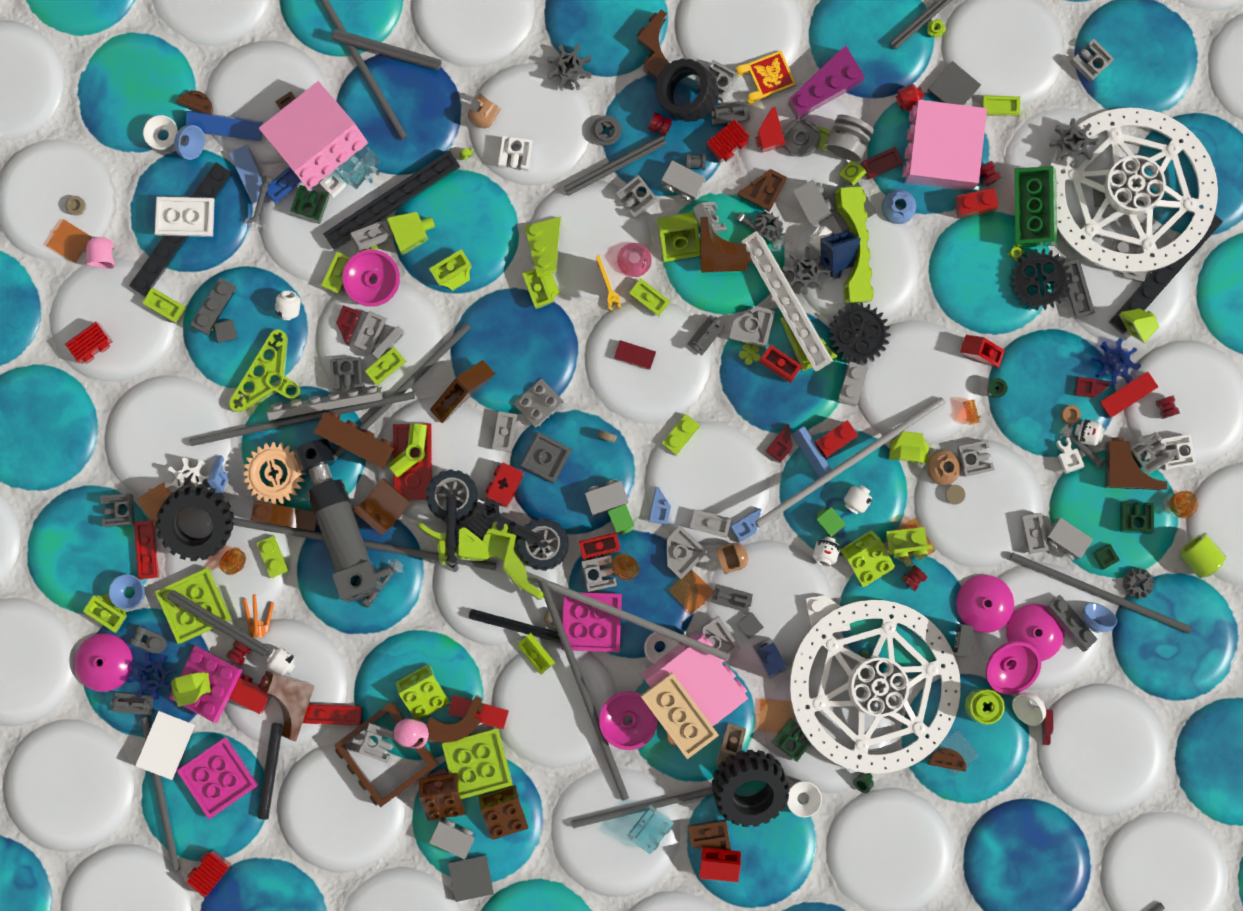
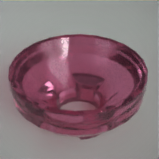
[617,243,652,277]

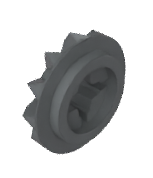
[591,116,621,146]
[754,211,784,238]
[1123,568,1155,599]

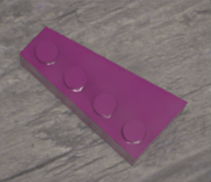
[788,45,865,120]

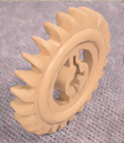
[242,442,306,504]

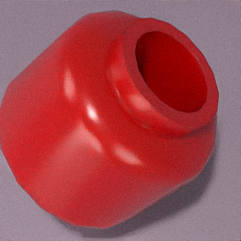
[895,84,925,112]

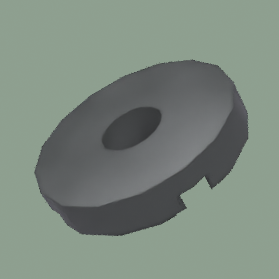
[783,119,820,157]

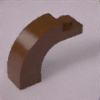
[426,695,485,742]

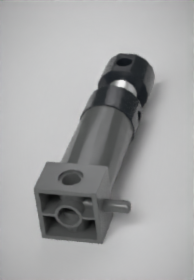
[293,439,392,603]

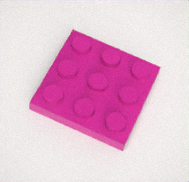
[562,593,622,652]
[170,646,243,723]
[177,737,258,819]

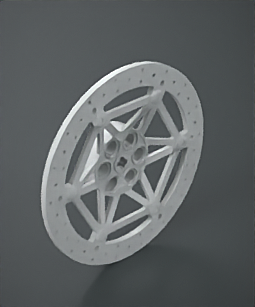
[1050,108,1218,273]
[789,600,961,774]

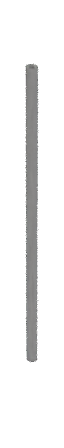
[755,397,945,528]
[526,571,730,661]

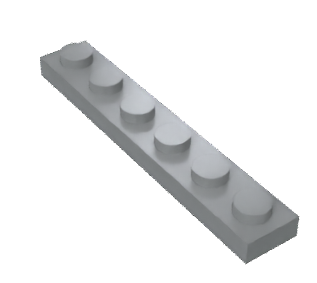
[267,386,383,420]

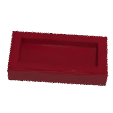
[860,146,903,180]
[614,340,656,370]

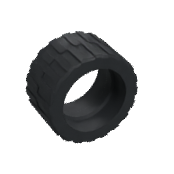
[655,58,719,122]

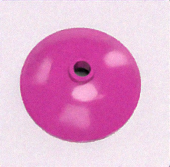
[343,249,400,307]
[956,575,1014,633]
[1006,604,1065,661]
[74,633,133,692]
[985,641,1041,694]
[599,691,658,750]

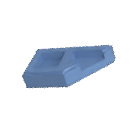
[207,455,228,494]
[648,487,671,525]
[730,508,762,543]

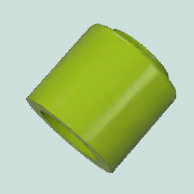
[1178,533,1226,578]
[964,688,1005,725]

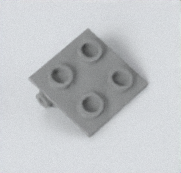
[513,378,564,428]

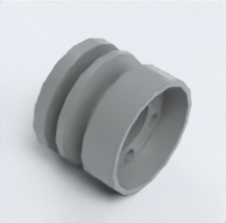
[825,114,874,162]

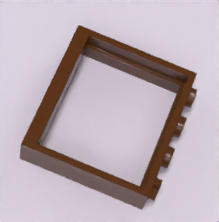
[335,702,439,808]

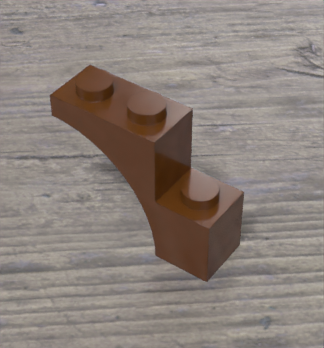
[637,9,670,81]

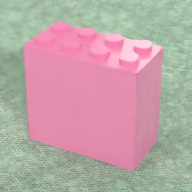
[259,81,368,190]
[902,100,987,191]
[641,631,748,727]

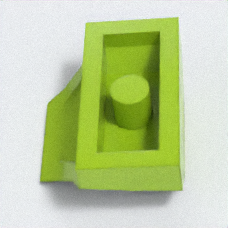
[429,249,472,291]
[522,268,559,309]
[889,431,929,464]
[83,593,127,633]
[171,672,211,707]

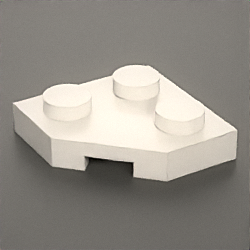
[805,595,850,635]

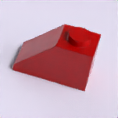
[755,107,785,153]
[960,334,1005,368]

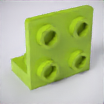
[886,527,932,558]
[840,530,895,587]
[395,664,450,720]

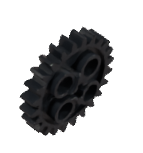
[1009,248,1072,311]
[828,302,891,364]

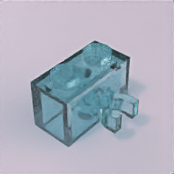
[335,145,381,190]
[627,805,674,854]

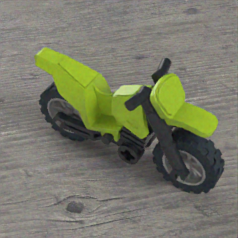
[417,469,569,600]

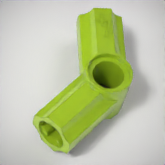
[387,423,427,477]

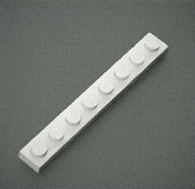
[741,231,833,371]

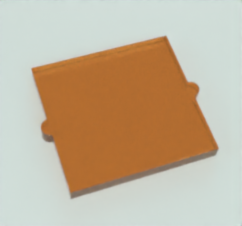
[47,219,92,263]
[137,482,182,527]
[668,569,714,614]
[757,699,795,734]

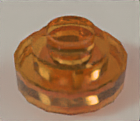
[1169,491,1199,518]
[219,547,246,575]
[611,553,640,581]

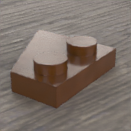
[737,169,787,212]
[687,819,731,850]

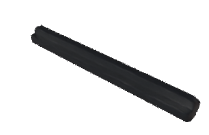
[469,609,561,643]
[257,723,283,820]

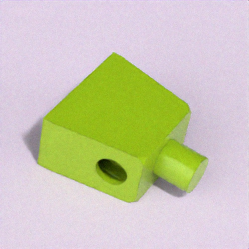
[387,212,436,255]

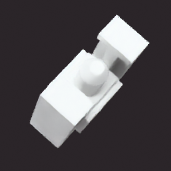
[498,136,533,171]
[1159,434,1196,470]

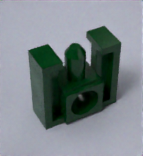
[290,185,330,224]
[1120,501,1154,534]
[771,719,812,762]

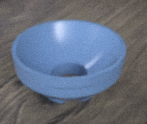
[174,125,205,160]
[882,190,916,224]
[109,575,145,610]
[1082,603,1117,633]

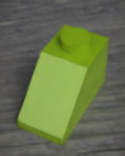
[1119,309,1160,343]

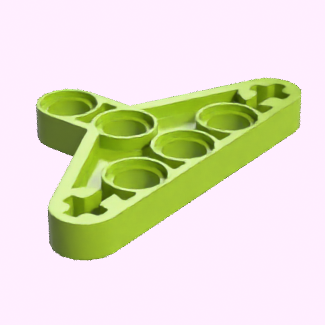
[229,330,300,413]

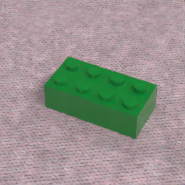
[1014,166,1058,248]

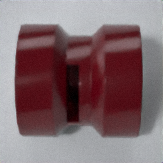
[648,112,673,137]
[980,161,1002,187]
[1155,395,1180,419]
[901,565,928,592]
[226,640,252,665]

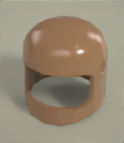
[468,93,501,129]
[717,543,749,574]

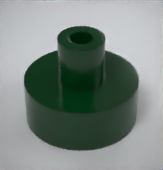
[987,378,1008,398]
[853,773,874,793]

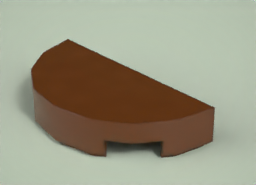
[176,90,213,114]
[927,749,966,772]

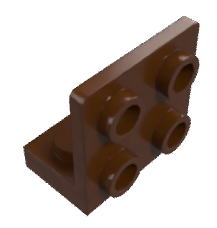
[353,478,411,535]
[419,773,465,820]
[479,785,528,840]

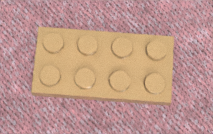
[640,672,719,759]

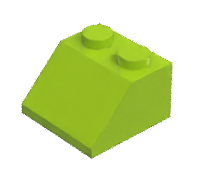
[657,212,700,262]

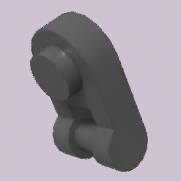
[130,625,167,654]

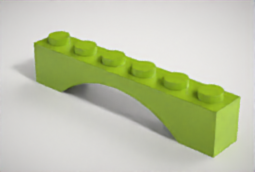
[835,187,874,304]

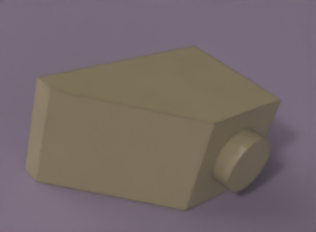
[715,723,746,766]

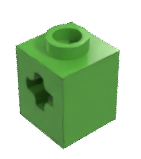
[608,504,635,535]
[815,507,846,537]

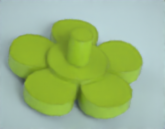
[739,344,761,365]

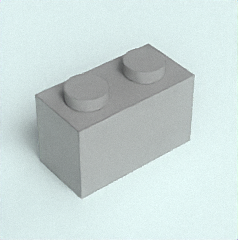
[661,160,706,202]
[793,180,834,225]
[837,362,869,406]
[585,479,629,516]
[1046,518,1093,560]
[429,818,476,860]

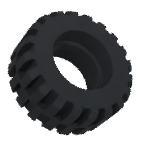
[156,484,234,561]
[712,750,790,827]

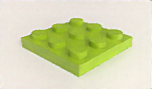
[155,567,232,645]
[442,728,513,799]

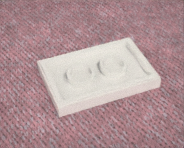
[155,197,215,237]
[135,711,195,780]

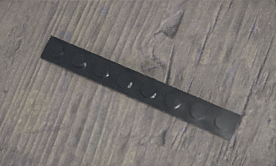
[323,150,460,251]
[129,162,233,297]
[1108,210,1223,335]

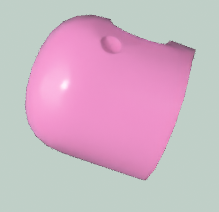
[86,237,115,269]
[394,719,429,749]

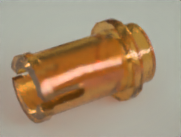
[963,400,981,425]

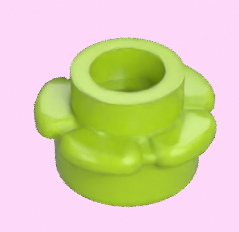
[927,19,946,38]

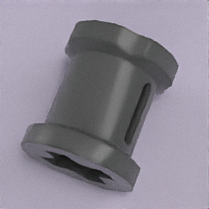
[686,152,706,170]

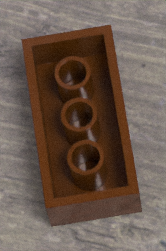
[314,410,394,469]

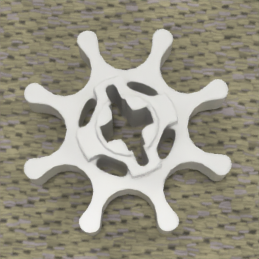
[165,457,210,489]

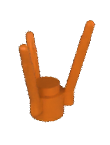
[243,594,274,637]

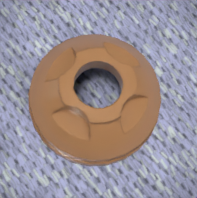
[926,450,961,485]

